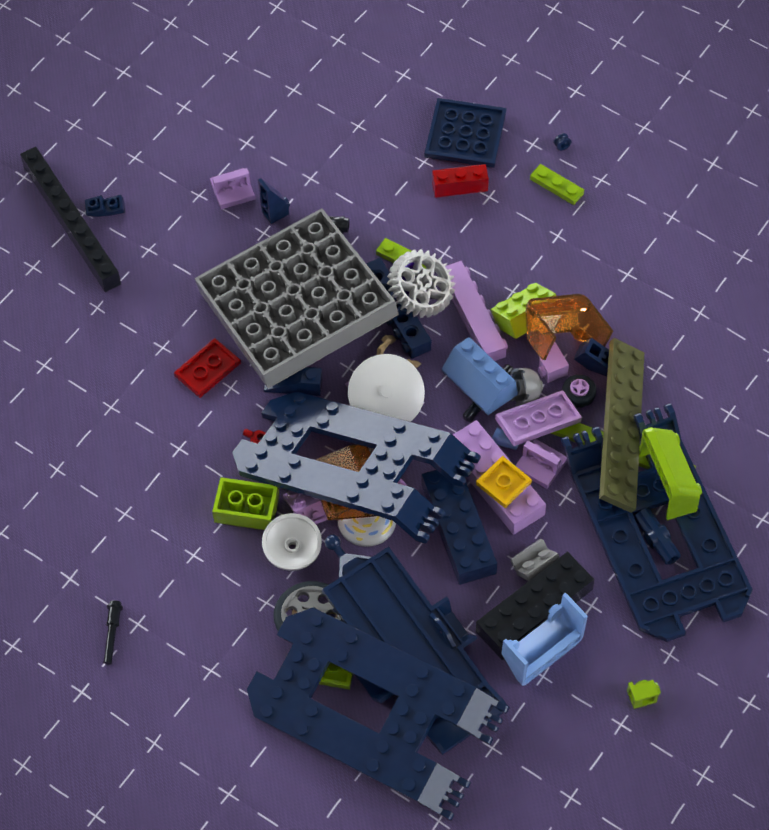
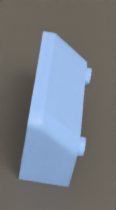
[501,593,588,686]

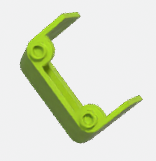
[639,427,702,520]

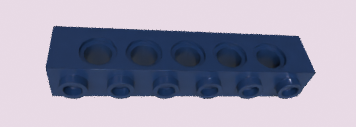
[366,258,432,359]

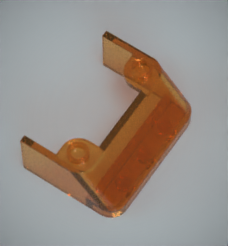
[526,294,613,360]

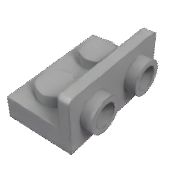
[511,539,560,581]

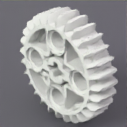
[387,249,456,318]

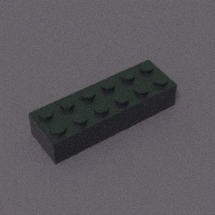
[476,551,595,660]

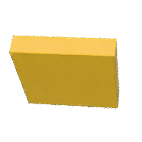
[476,456,532,508]

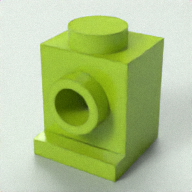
[627,680,661,709]

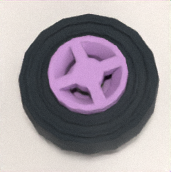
[562,374,596,407]

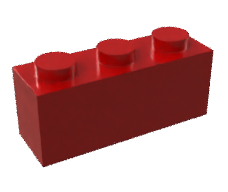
[432,164,489,198]

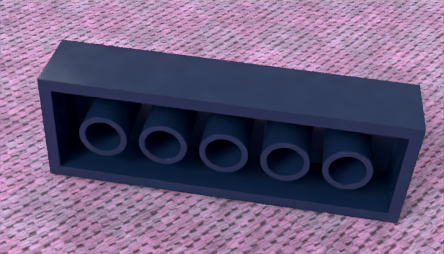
[421,470,497,585]

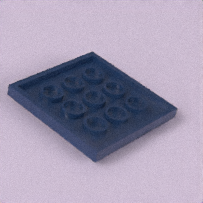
[424,98,507,168]

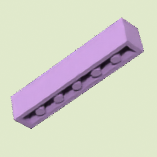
[446,261,508,361]

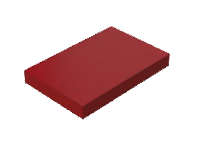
[174,338,241,398]

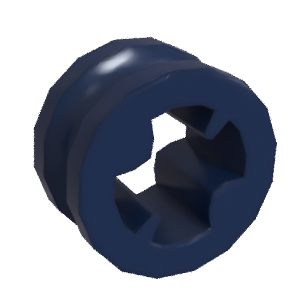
[554,133,572,151]

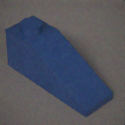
[258,178,290,224]
[574,338,609,377]
[264,367,323,396]

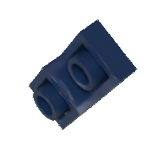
[85,195,125,217]

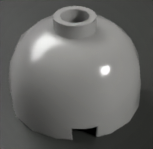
[510,368,543,406]

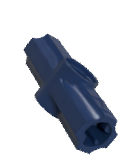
[635,508,681,565]

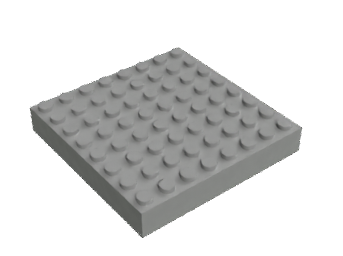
[194,208,399,388]

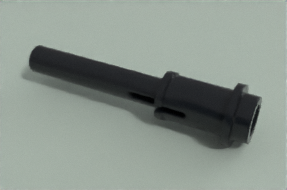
[104,600,123,665]

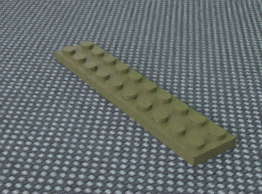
[599,338,645,513]

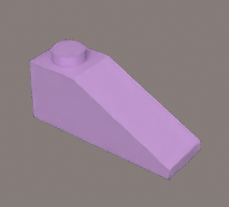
[538,323,569,383]

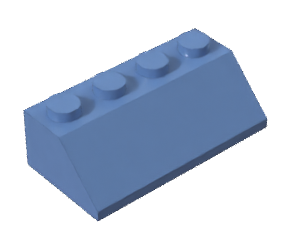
[442,337,518,415]

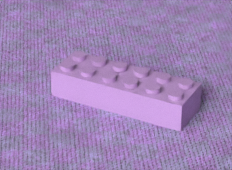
[453,420,546,535]

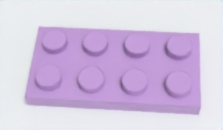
[495,390,582,446]

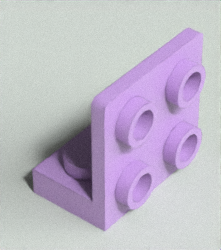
[283,491,336,524]

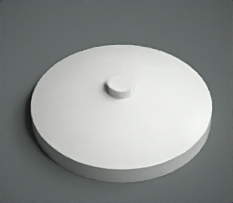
[348,354,425,422]

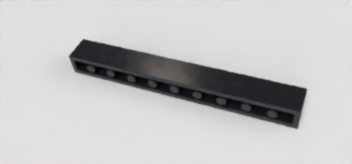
[20,146,121,292]

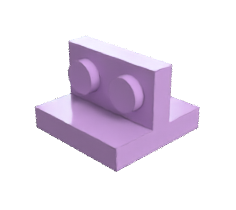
[210,168,255,209]
[515,439,567,489]

